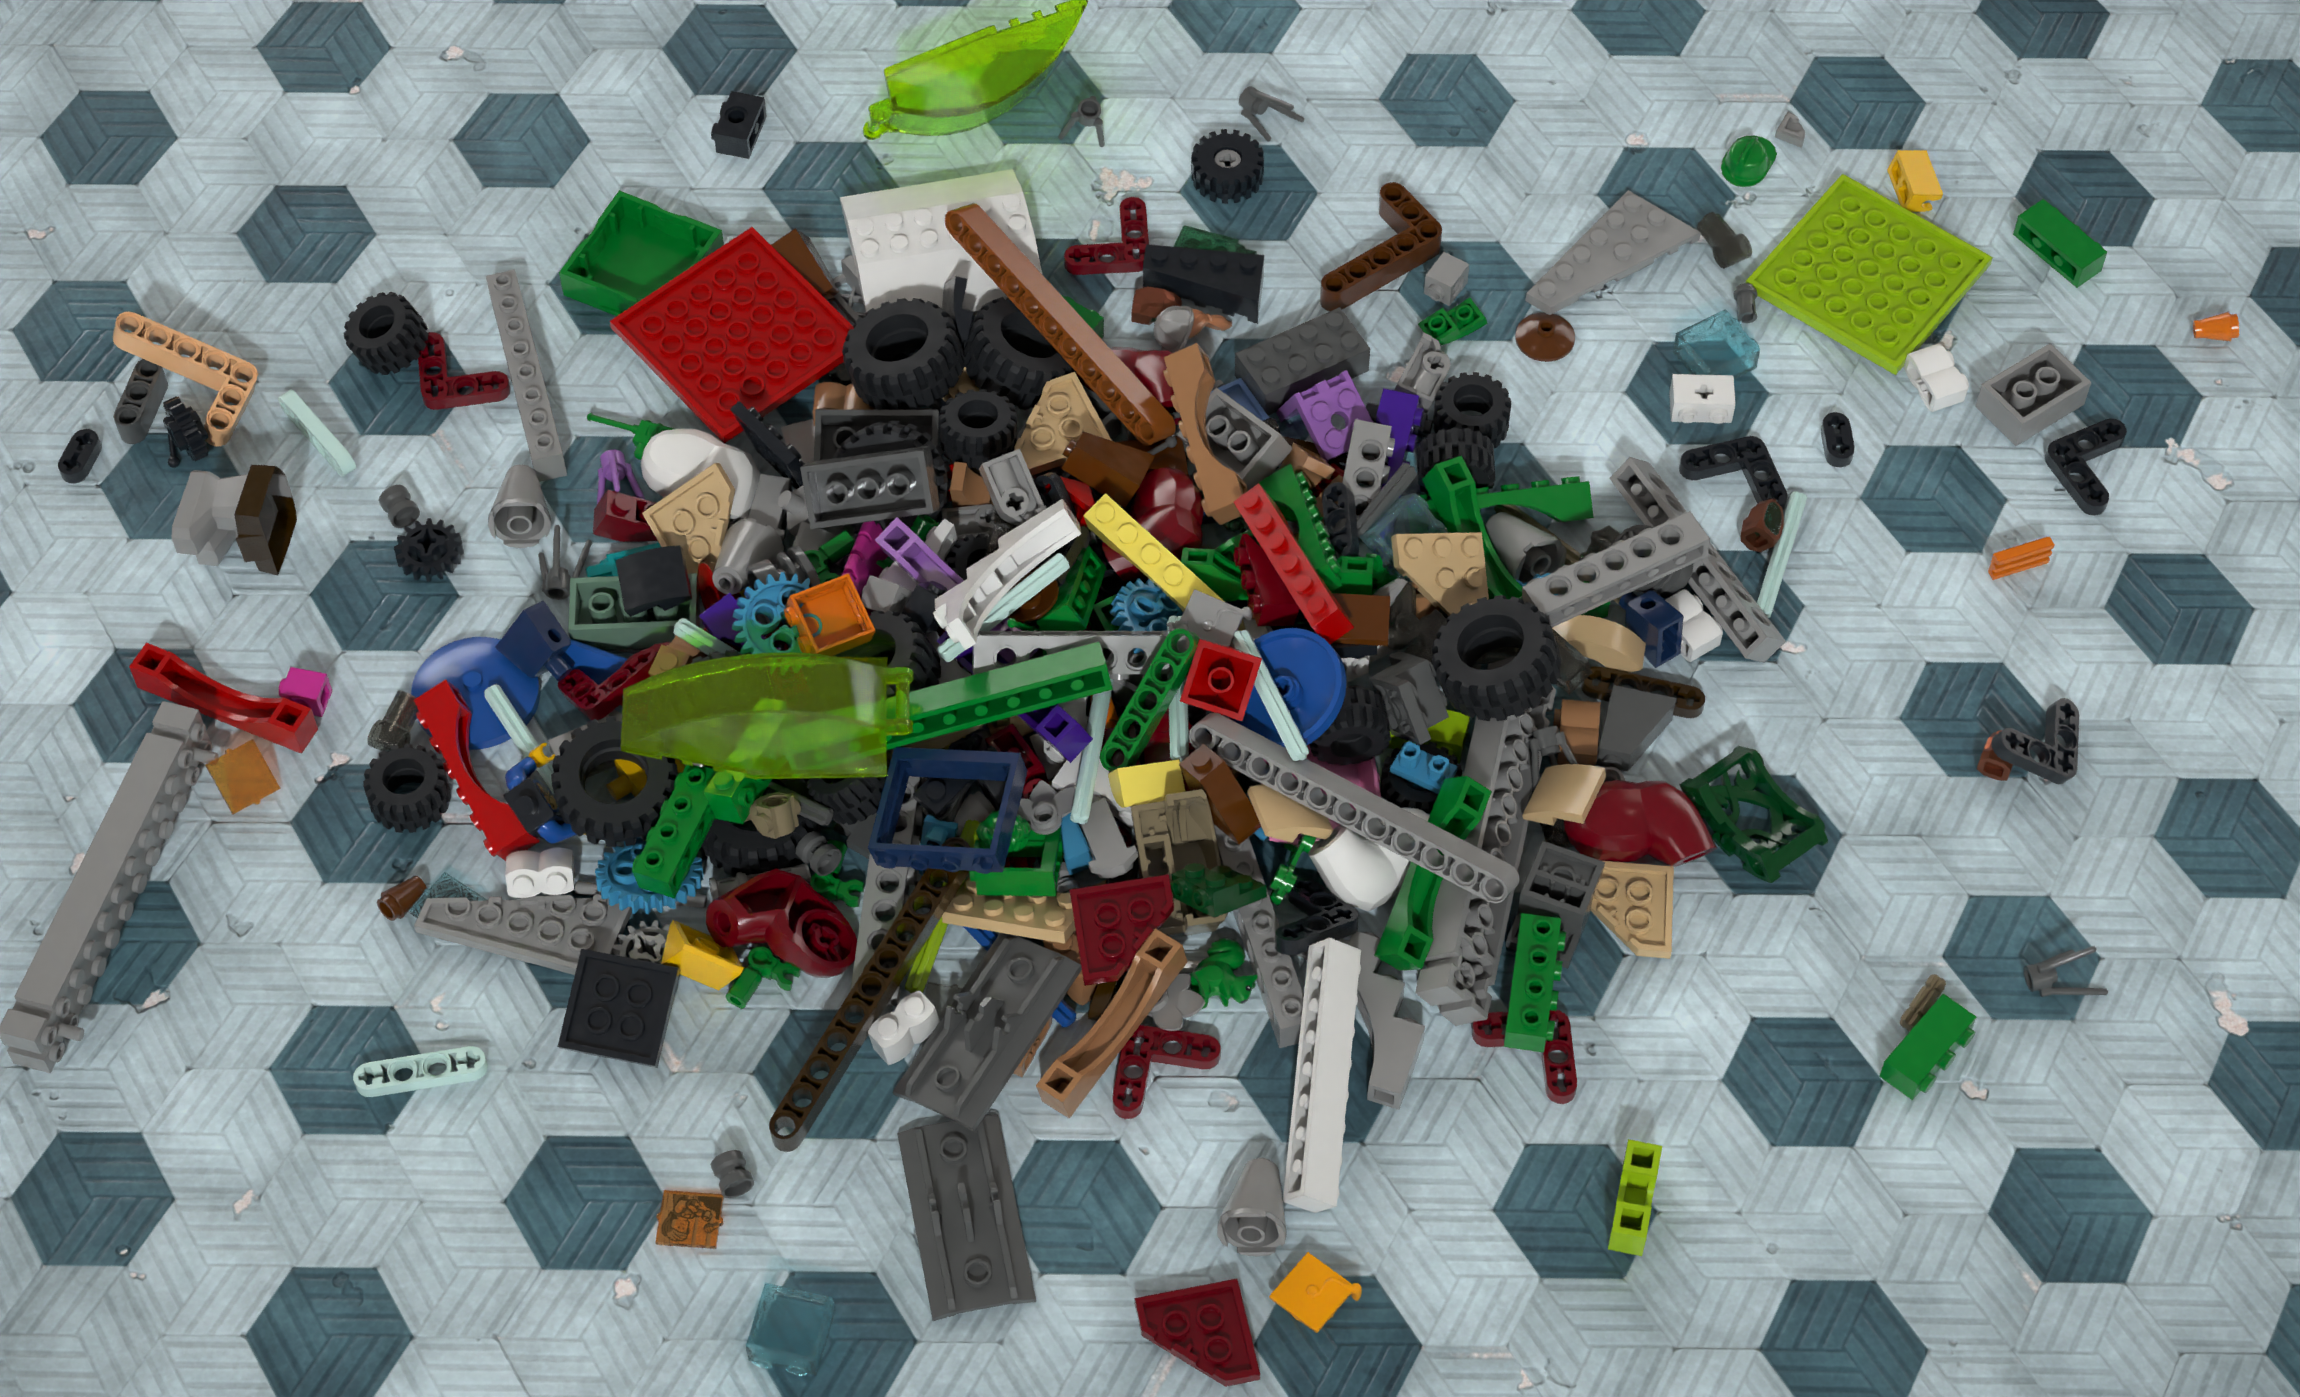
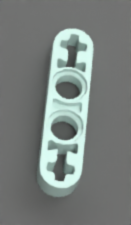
[278,389,356,477]
[353,1046,488,1097]

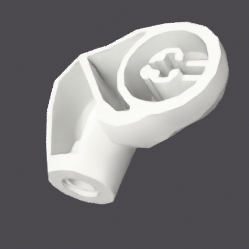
[641,429,760,530]
[1308,807,1430,911]

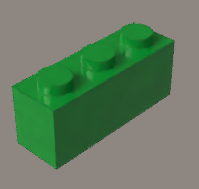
[2013,199,2107,288]
[1879,993,1976,1100]

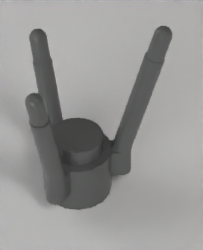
[1239,86,1305,141]
[1058,96,1105,147]
[538,525,592,600]
[1529,726,1578,794]
[2024,946,2108,997]

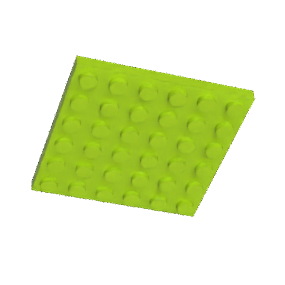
[1746,174,1993,375]

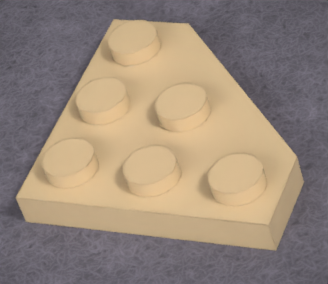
[1014,372,1112,476]
[642,463,735,575]
[1391,532,1489,616]
[1591,861,1674,959]

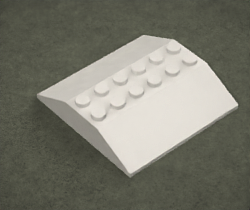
[840,169,1042,316]

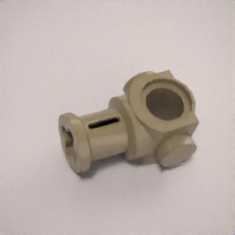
[745,792,801,839]

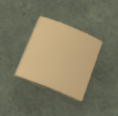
[1522,764,1606,826]
[1247,784,1333,843]

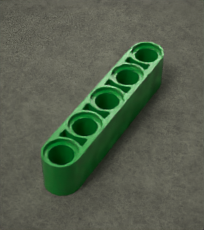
[1100,628,1200,772]

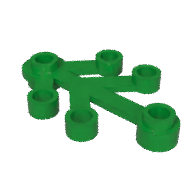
[1269,834,1316,906]

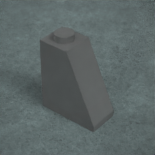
[1596,685,1676,772]

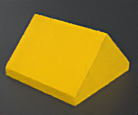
[661,920,744,991]

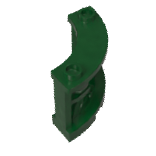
[1679,746,1828,883]

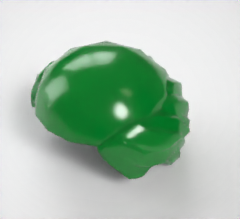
[976,810,1031,852]

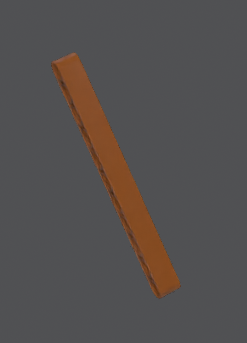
[945,203,1176,446]

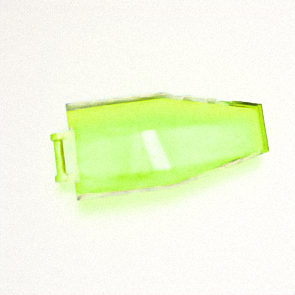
[862,0,1088,140]
[621,652,913,779]

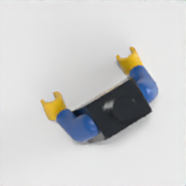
[503,743,586,843]

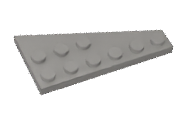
[1525,190,1701,315]
[414,894,632,975]

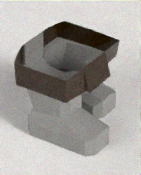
[171,465,297,576]

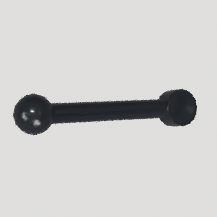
[163,417,180,468]

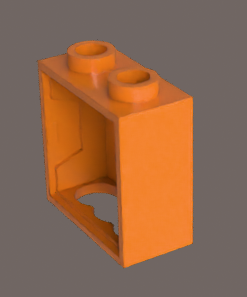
[784,573,876,664]

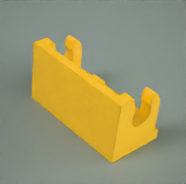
[1887,150,1943,212]

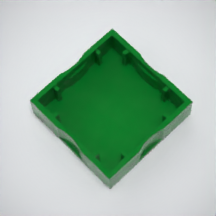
[559,190,724,316]

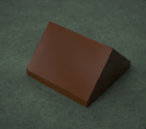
[1332,593,1390,646]

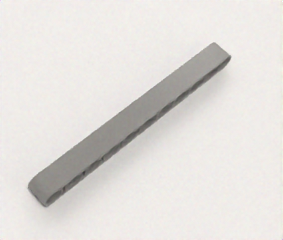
[1189,713,1520,903]

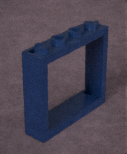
[868,747,1028,874]

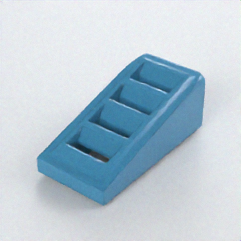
[1061,813,1092,875]

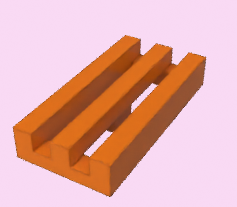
[1988,537,2055,580]

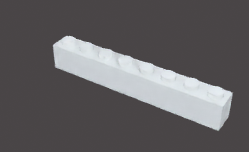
[1283,938,1361,1213]

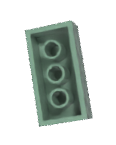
[568,573,700,650]

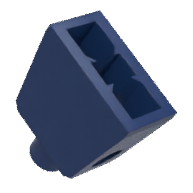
[1619,591,1684,668]
[496,601,572,681]

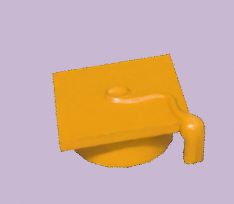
[1269,1252,1362,1333]

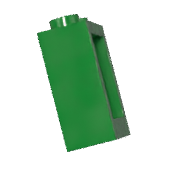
[969,827,1064,896]

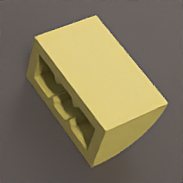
[1108,759,1185,808]

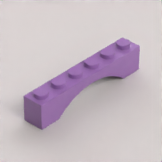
[875,517,1038,663]

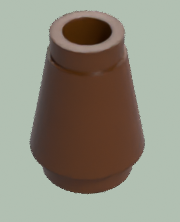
[377,876,427,921]

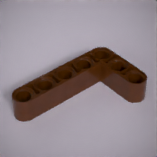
[1320,182,1442,311]

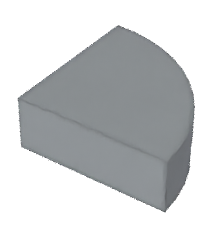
[1775,112,1805,148]

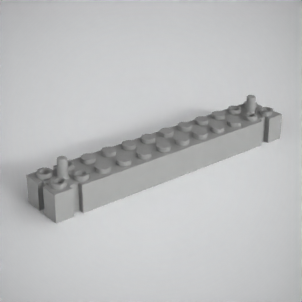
[1415,656,1556,1026]
[0,701,219,1073]

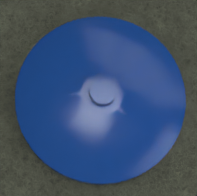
[1223,628,1347,748]
[411,637,540,750]

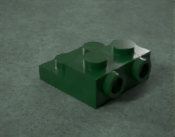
[1171,863,1267,918]

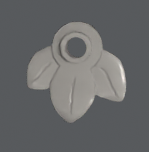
[1017,780,1075,835]
[1148,974,1205,1031]

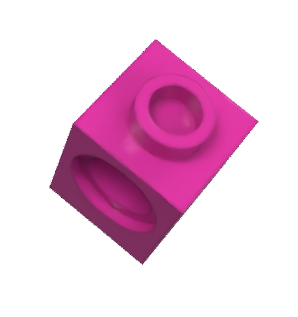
[279,667,332,717]

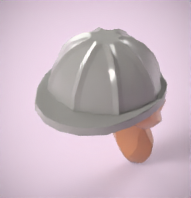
[1153,306,1232,353]

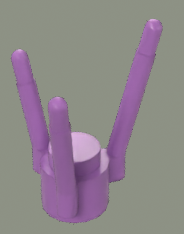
[597,449,645,504]

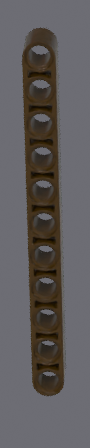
[769,837,970,1152]

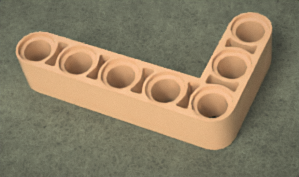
[113,312,258,447]

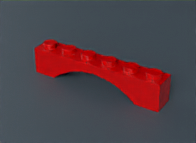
[1233,483,1354,644]
[129,642,318,754]
[414,679,540,861]

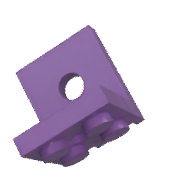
[1276,370,1373,461]

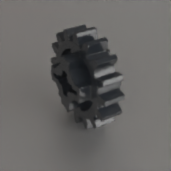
[163,396,208,462]
[394,518,464,582]

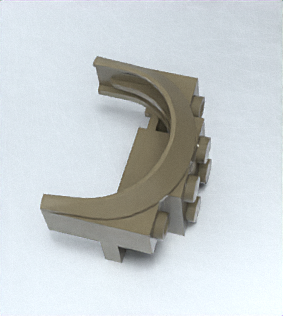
[1130,789,1228,936]

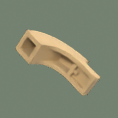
[1552,615,1646,673]

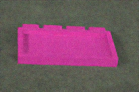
[841,521,888,615]

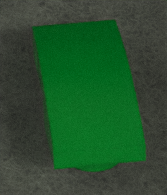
[1418,298,1488,346]

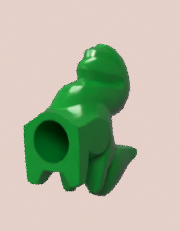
[1190,938,1258,1009]

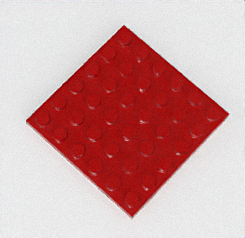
[610,227,854,444]

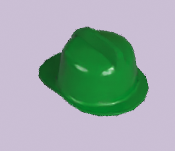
[1721,135,1777,187]

